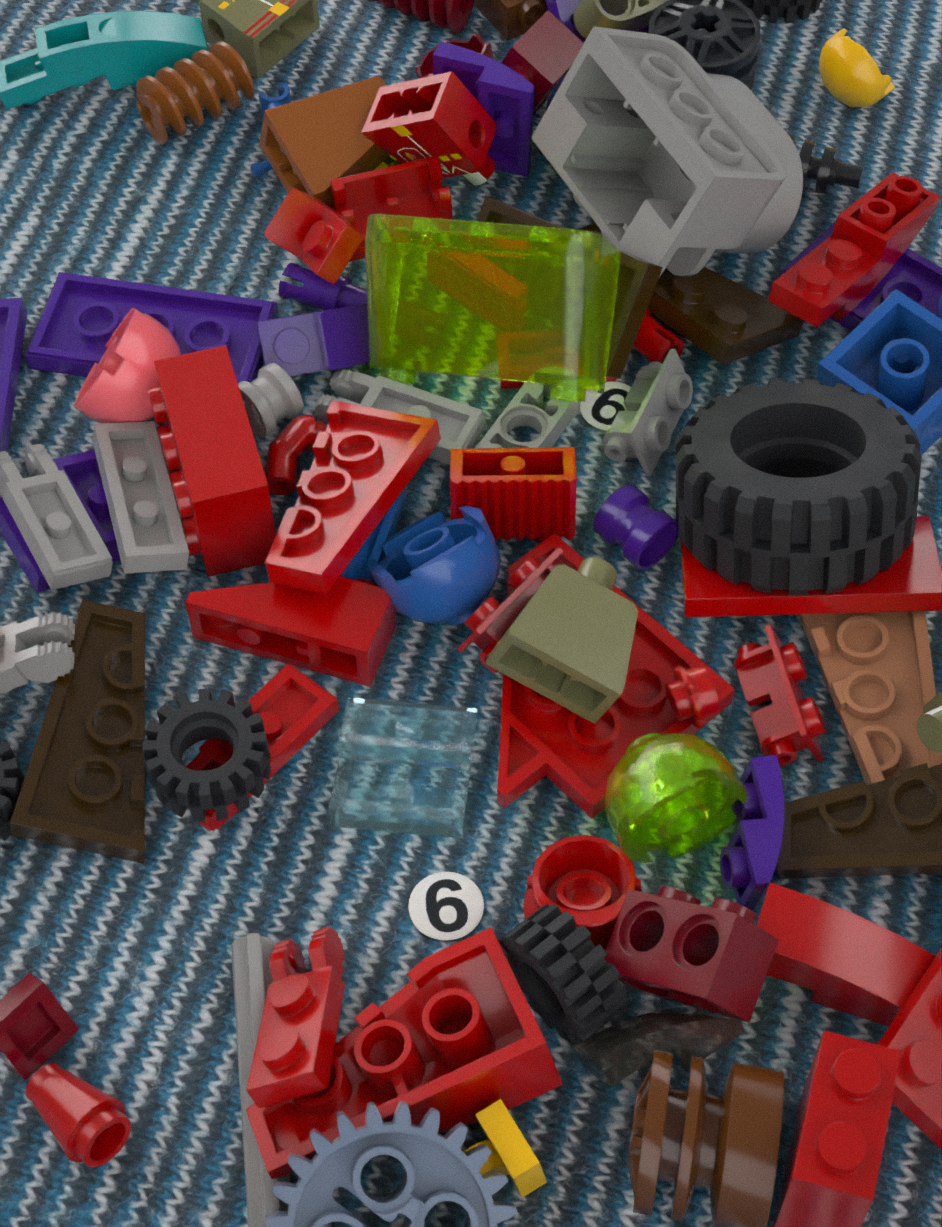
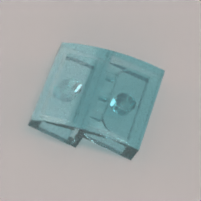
[329,697,478,838]

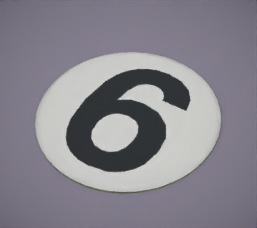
[580,382,631,431]
[408,872,484,941]

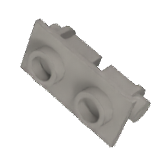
[603,349,693,476]

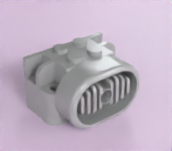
[531,26,803,278]

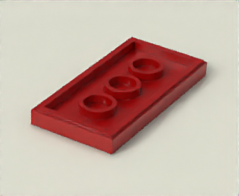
[680,516,942,617]

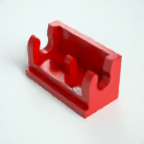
[330,156,454,262]

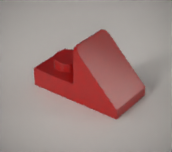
[264,188,365,285]

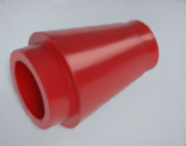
[25,1063,131,1167]

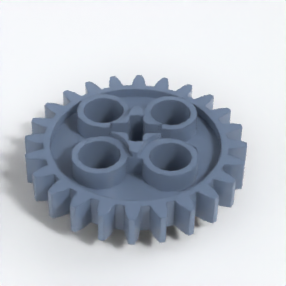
[264,1101,517,1227]

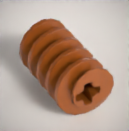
[136,41,254,145]

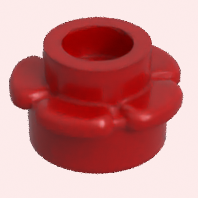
[665,664,720,728]

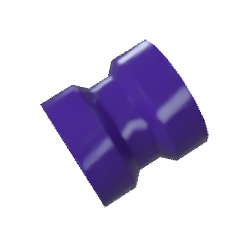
[593,484,679,571]

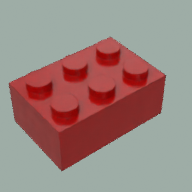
[148,345,276,577]

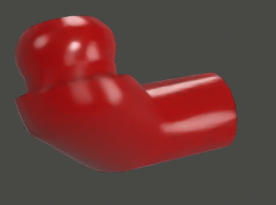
[266,415,327,495]

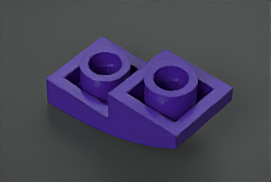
[720,755,784,911]

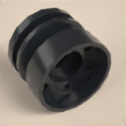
[649,0,760,92]

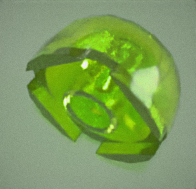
[604,733,748,863]

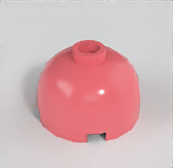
[74,308,181,424]

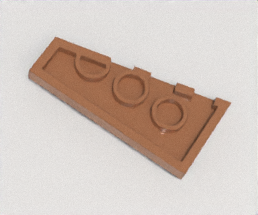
[798,611,942,785]

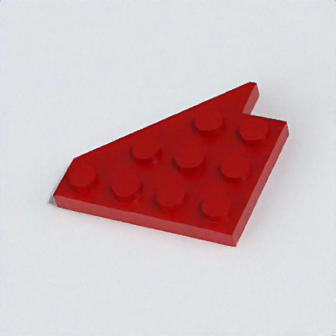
[497,533,735,819]

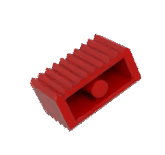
[450,447,577,542]

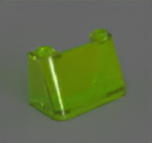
[365,214,621,402]

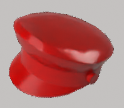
[523,835,642,950]

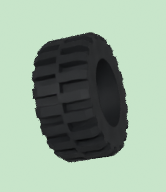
[676,379,922,596]

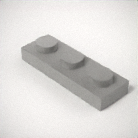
[92,421,189,574]

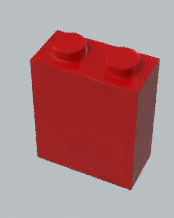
[772,1030,902,1227]

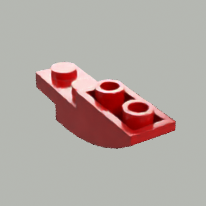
[768,172,941,327]

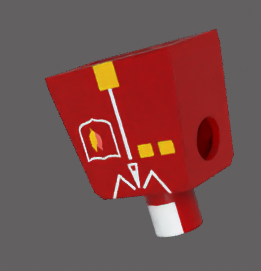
[361,71,496,186]

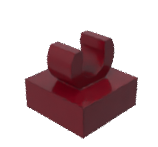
[0,973,79,1081]

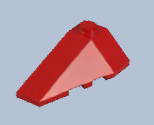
[246,927,563,1179]

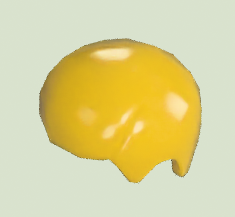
[819,28,895,107]

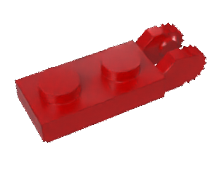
[186,664,339,832]
[246,926,345,1108]

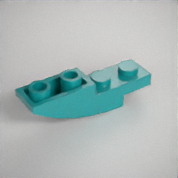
[0,11,209,109]

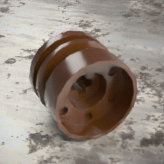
[627,1050,784,1227]

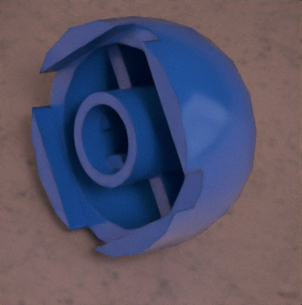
[369,506,500,625]

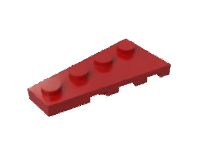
[265,400,441,594]

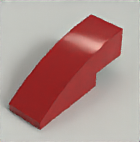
[757,883,936,1026]

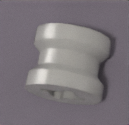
[238,363,304,437]

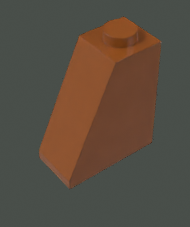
[259,75,390,208]

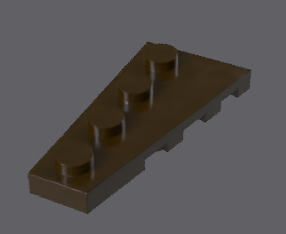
[10,599,145,864]
[777,763,942,879]

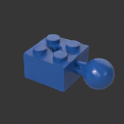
[817,289,942,455]

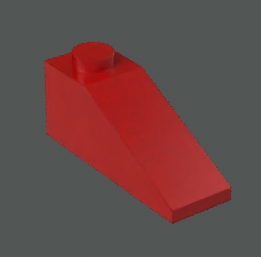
[185,576,396,687]

